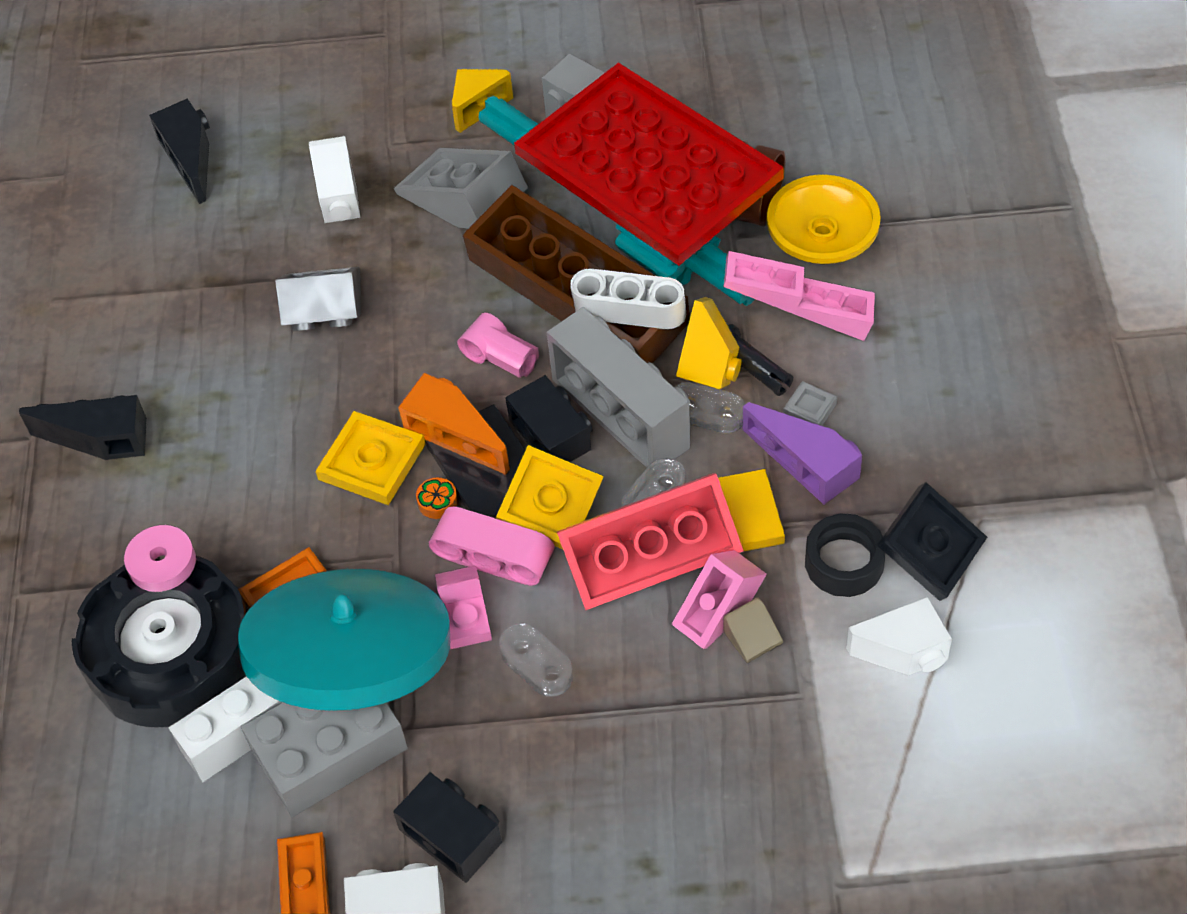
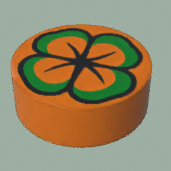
[416,477,458,519]

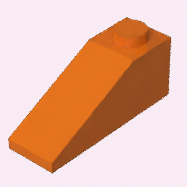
[398,373,510,475]

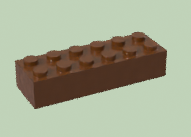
[463,185,690,364]

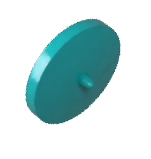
[238,569,450,711]

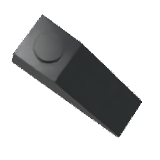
[149,98,210,204]

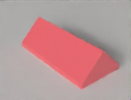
[557,473,744,610]

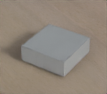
[783,381,837,426]

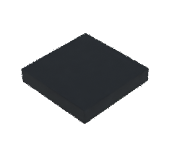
[877,482,988,601]

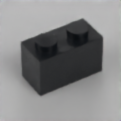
[505,375,593,462]
[393,772,502,883]

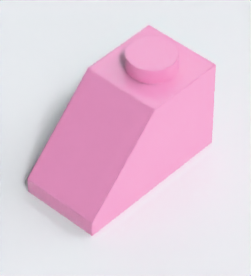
[672,550,767,649]

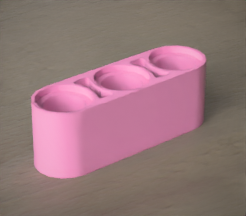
[429,506,555,586]

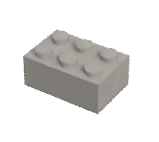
[241,703,408,817]

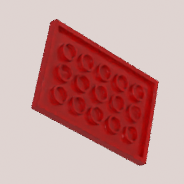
[514,62,784,266]

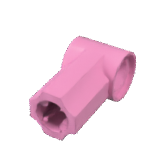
[457,313,539,378]

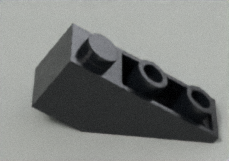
[19,395,147,460]

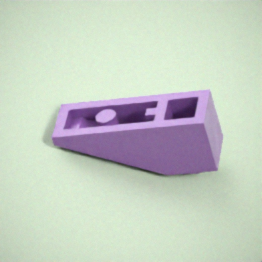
[743,402,862,505]

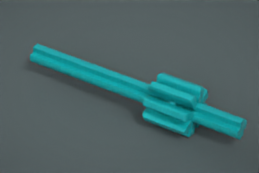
[478,96,755,306]

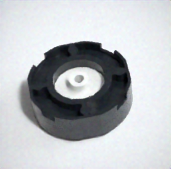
[72,556,247,727]

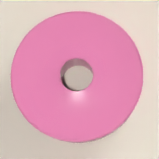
[124,525,196,592]

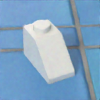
[309,136,361,223]
[846,597,952,676]

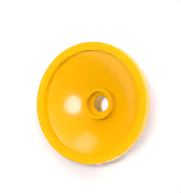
[767,175,881,264]

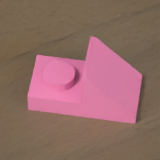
[435,566,492,649]

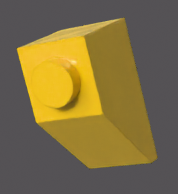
[676,297,741,389]

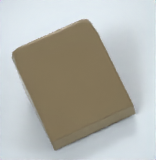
[723,597,783,663]

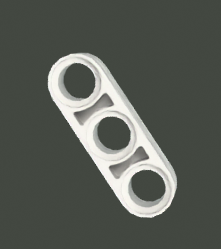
[571,269,686,329]

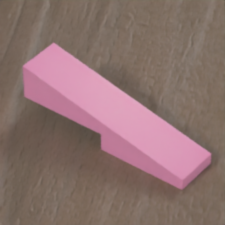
[724,251,875,341]

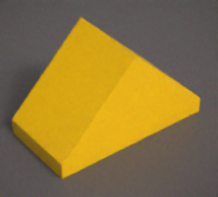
[452,69,514,133]

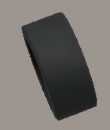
[805,513,886,597]

